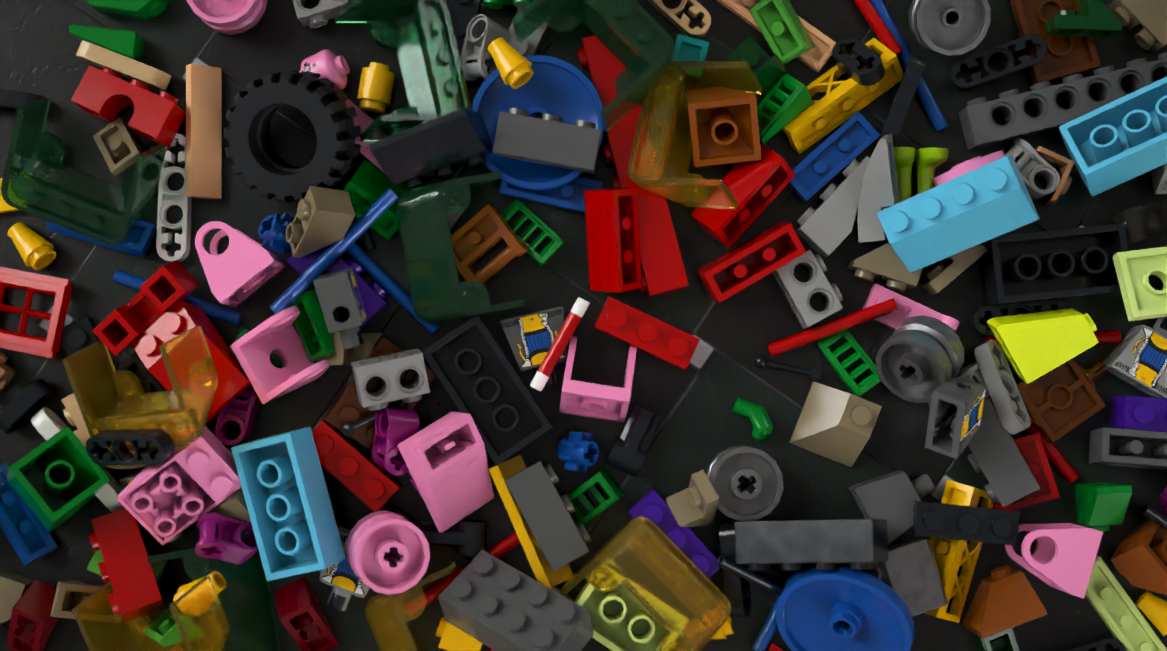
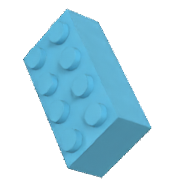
[1059,76,1167,197]
[231,426,346,581]

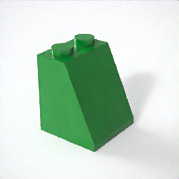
[7,426,111,533]

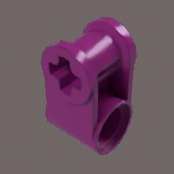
[215,387,261,446]
[371,408,419,476]
[195,513,258,565]

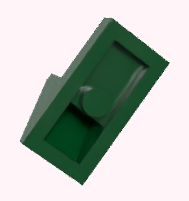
[1045,0,1122,38]
[725,36,789,99]

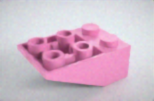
[397,411,494,533]
[116,420,241,546]

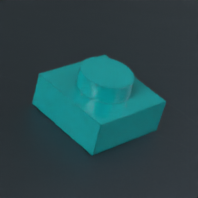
[669,34,710,76]

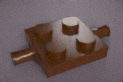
[1016,358,1108,444]

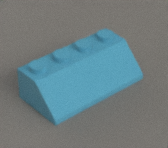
[877,155,1040,273]

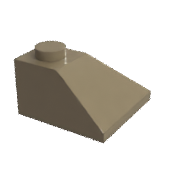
[789,381,882,468]

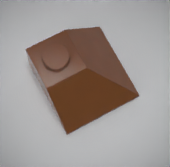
[687,87,761,167]
[1111,518,1167,595]
[963,565,1048,639]

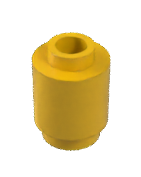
[357,62,395,113]

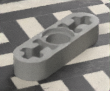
[974,340,1031,435]

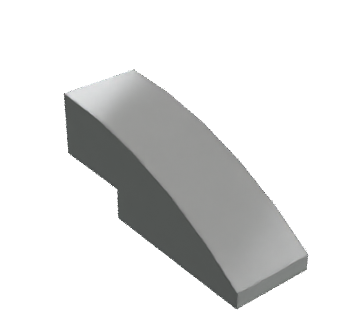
[857,134,900,243]

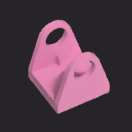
[195,221,287,307]
[230,306,330,405]
[559,336,637,423]
[1004,523,1103,598]

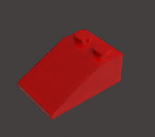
[131,300,251,424]

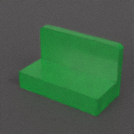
[342,160,416,240]

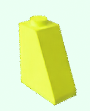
[986,308,1099,384]

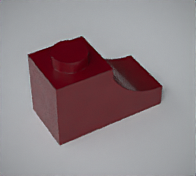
[274,577,340,651]
[6,580,59,651]

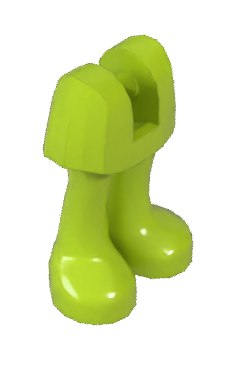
[894,147,949,203]

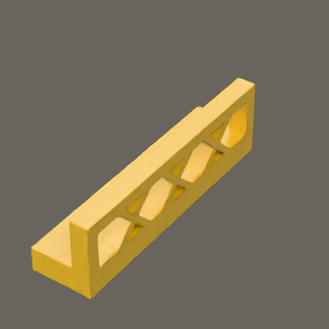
[770,38,904,155]
[489,454,574,589]
[924,480,994,623]

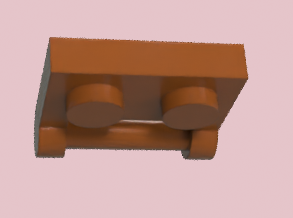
[440,204,528,292]

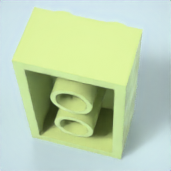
[574,558,689,651]

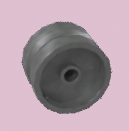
[908,0,991,56]
[876,315,964,403]
[706,446,784,522]

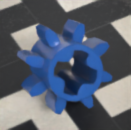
[258,213,294,254]
[557,431,599,473]

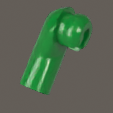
[732,397,774,441]

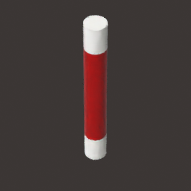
[529,297,590,392]

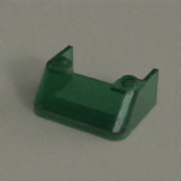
[335,0,471,142]
[512,0,675,132]
[1,98,167,245]
[395,172,525,322]
[148,545,281,651]

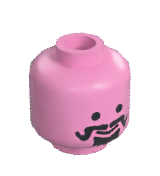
[299,49,350,91]

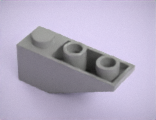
[795,156,870,259]

